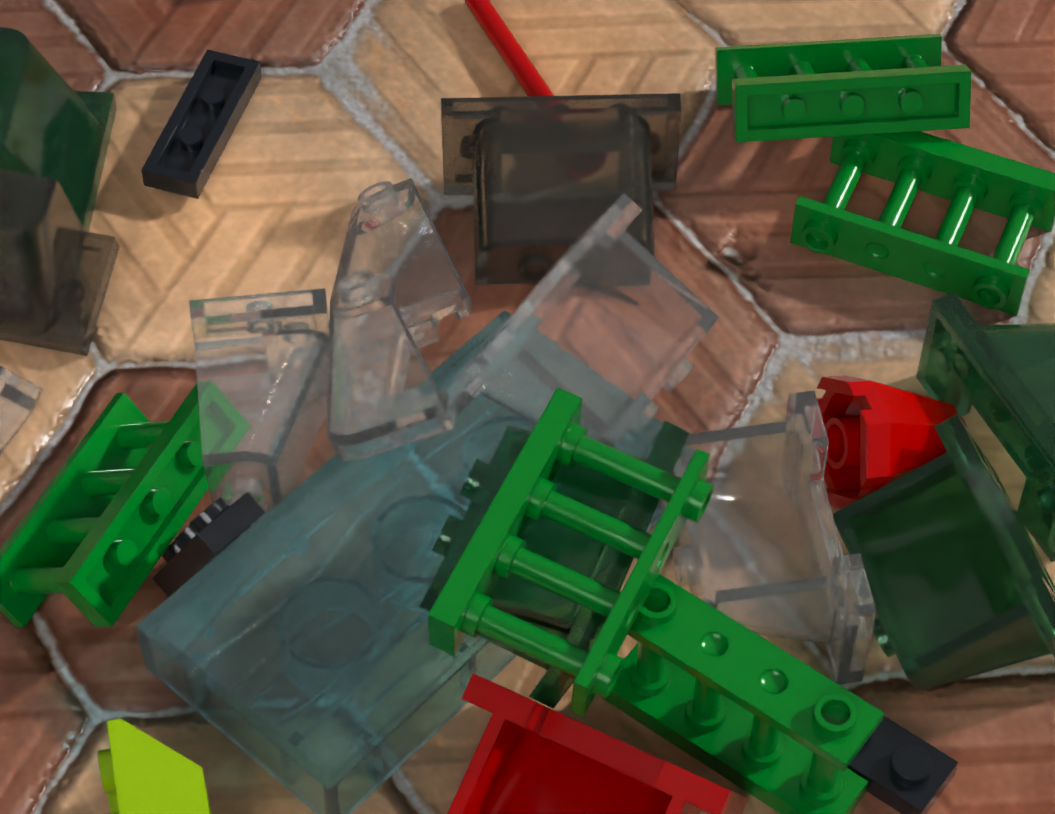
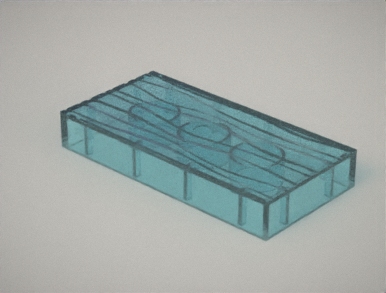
[136,310,696,814]

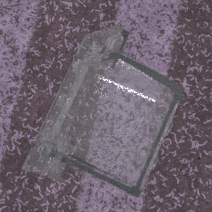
[431,193,719,448]
[189,288,338,531]
[661,390,876,685]

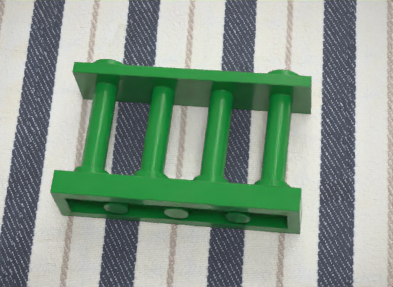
[715,34,971,143]
[790,131,1055,316]
[0,383,251,627]
[428,387,714,717]
[602,574,884,814]

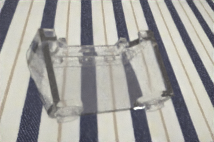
[326,178,472,461]

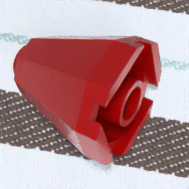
[805,375,968,511]

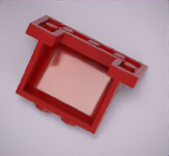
[447,673,748,814]

